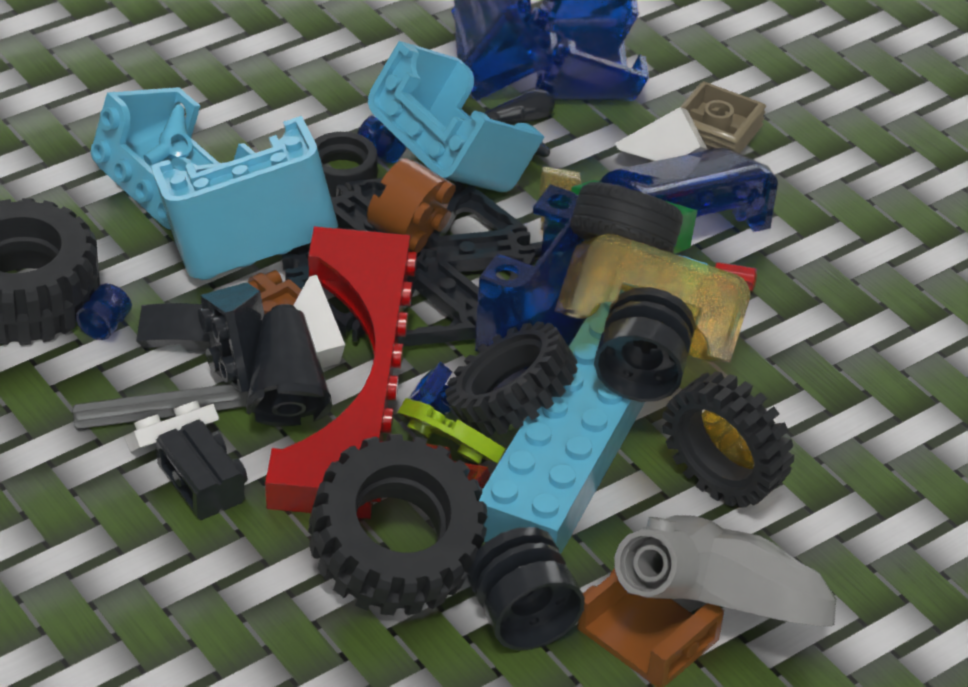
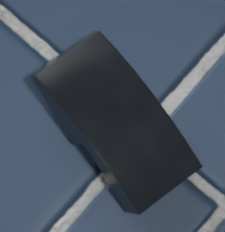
[136,303,211,352]

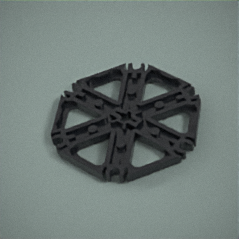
[282,178,536,346]

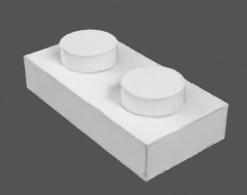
[125,400,219,452]

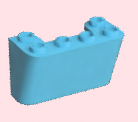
[91,87,255,229]

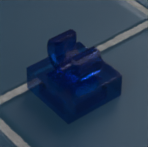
[408,362,453,415]

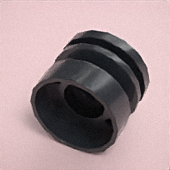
[594,287,696,402]
[467,527,585,650]

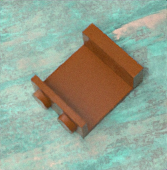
[578,568,724,687]

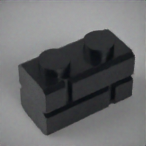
[156,419,248,520]

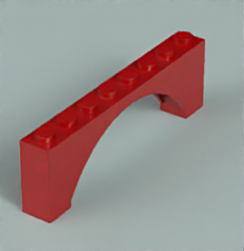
[265,226,417,519]

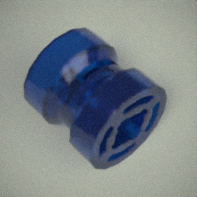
[357,115,407,164]
[76,283,132,340]

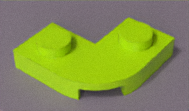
[397,398,506,464]

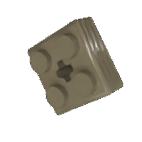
[680,81,766,161]

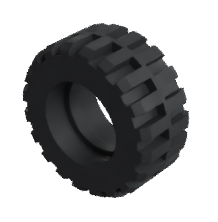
[0,198,100,345]
[308,434,488,616]

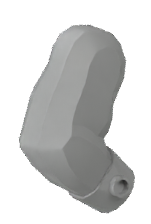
[615,515,836,626]

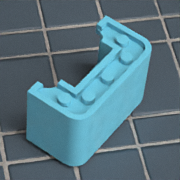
[368,41,545,192]
[150,116,338,280]

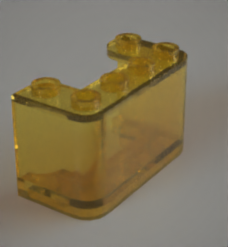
[555,234,750,362]

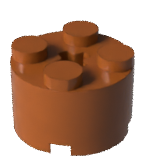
[367,158,456,253]

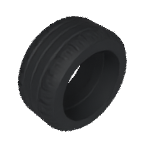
[570,182,683,261]

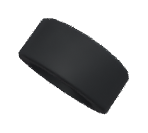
[314,131,378,197]

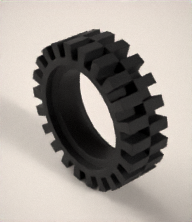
[445,322,578,437]
[662,372,794,507]

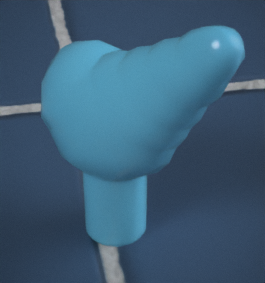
[143,104,193,167]

